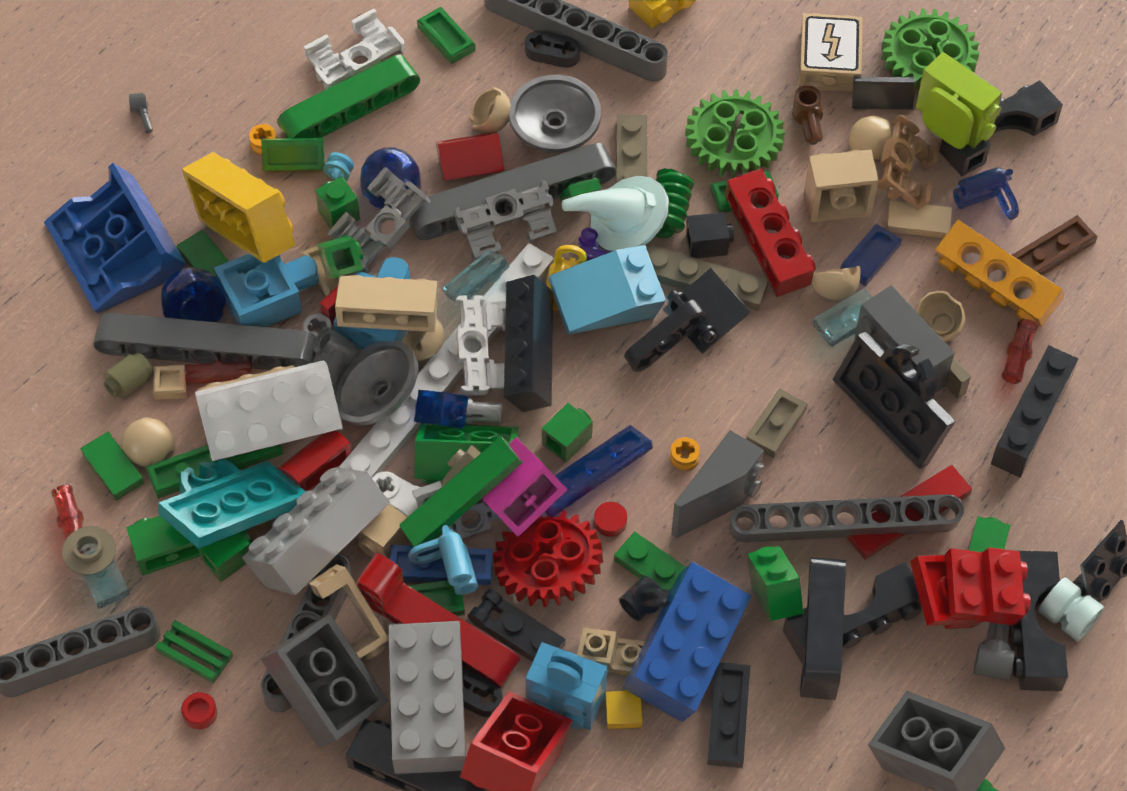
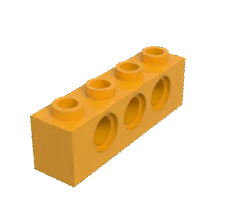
[935,220,1064,327]

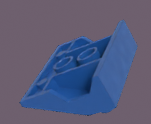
[44,163,186,313]

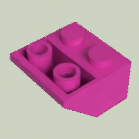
[482,437,567,537]

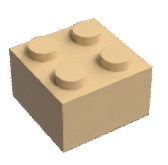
[804,150,879,223]

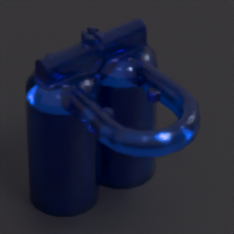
[953,167,1019,220]

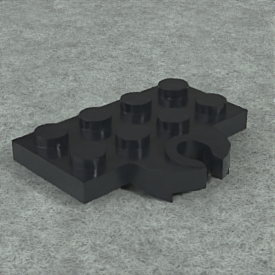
[832,332,956,469]

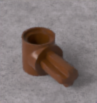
[792,84,823,145]

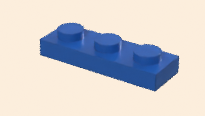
[390,545,493,585]

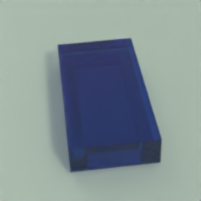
[840,224,902,287]

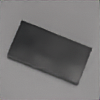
[851,76,915,110]

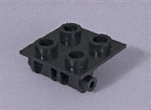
[663,268,751,354]
[1073,520,1127,603]

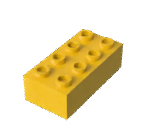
[182,152,295,263]

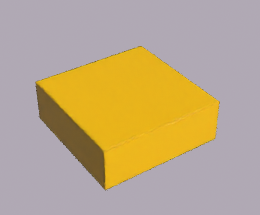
[605,691,642,729]

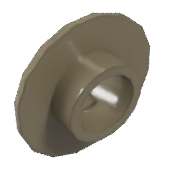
[62,526,116,575]

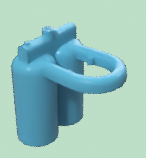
[408,525,478,595]

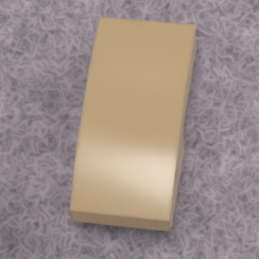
[577,628,645,676]

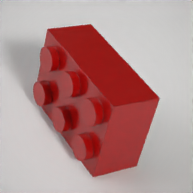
[460,691,573,791]

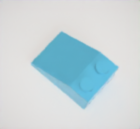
[548,245,666,334]

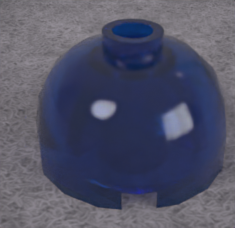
[360,147,421,209]
[161,267,226,323]

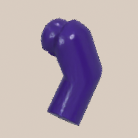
[578,228,610,261]

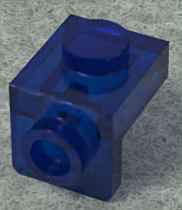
[414,390,468,429]

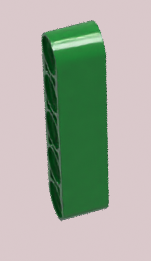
[277,55,421,138]

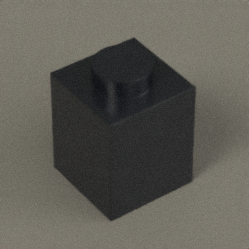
[686,212,734,259]

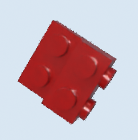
[945,547,1030,625]
[910,555,982,629]

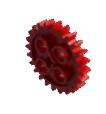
[493,509,604,607]

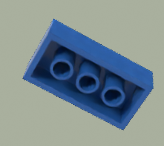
[622,561,751,722]

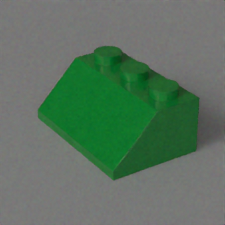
[414,423,519,484]

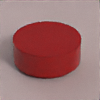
[594,502,627,537]
[181,692,218,729]

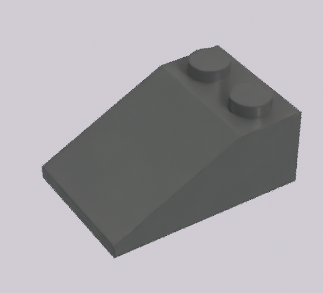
[671,430,765,538]

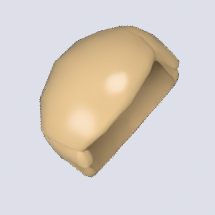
[469,87,511,133]
[849,116,893,160]
[812,266,860,300]
[916,291,966,342]
[401,319,445,362]
[122,417,175,467]

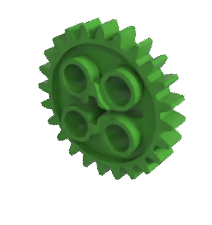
[881,8,980,89]
[685,89,785,178]

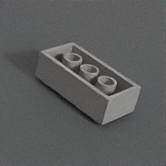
[242,467,390,595]
[389,621,466,774]

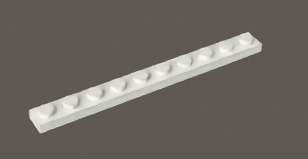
[339,243,554,478]

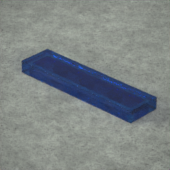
[545,424,653,518]

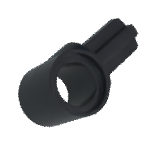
[619,576,670,621]

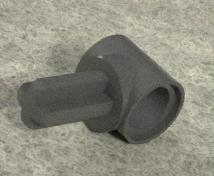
[973,623,1014,681]

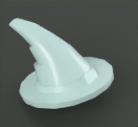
[562,176,669,252]

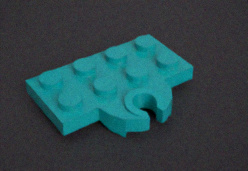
[158,458,306,549]

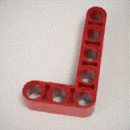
[356,553,520,689]

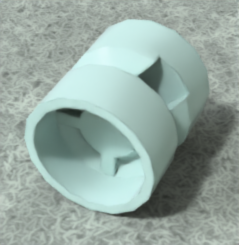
[1038,577,1105,642]

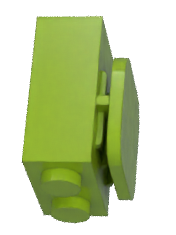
[916,52,1002,149]

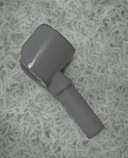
[129,93,153,133]

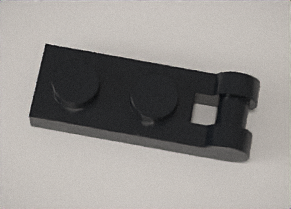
[467,589,566,662]

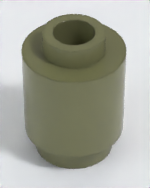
[103,352,153,399]

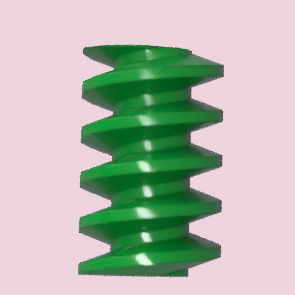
[654,168,694,238]

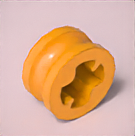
[249,124,277,155]
[670,437,700,471]

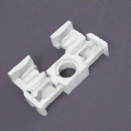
[304,9,405,90]
[454,295,506,396]

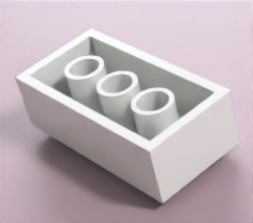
[195,360,343,461]

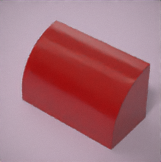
[435,132,505,181]
[277,430,351,492]

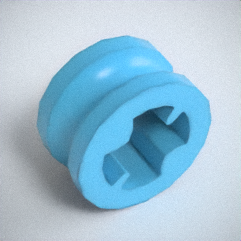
[323,152,354,181]

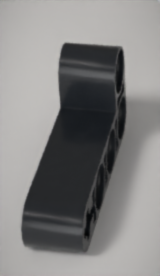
[800,557,846,700]

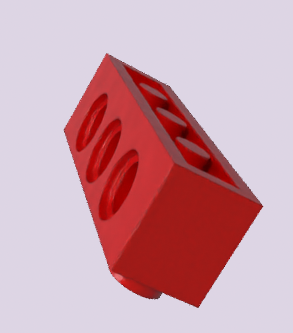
[725,168,816,297]

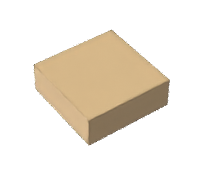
[153,364,188,400]

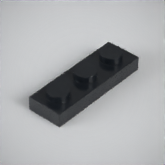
[707,662,750,768]

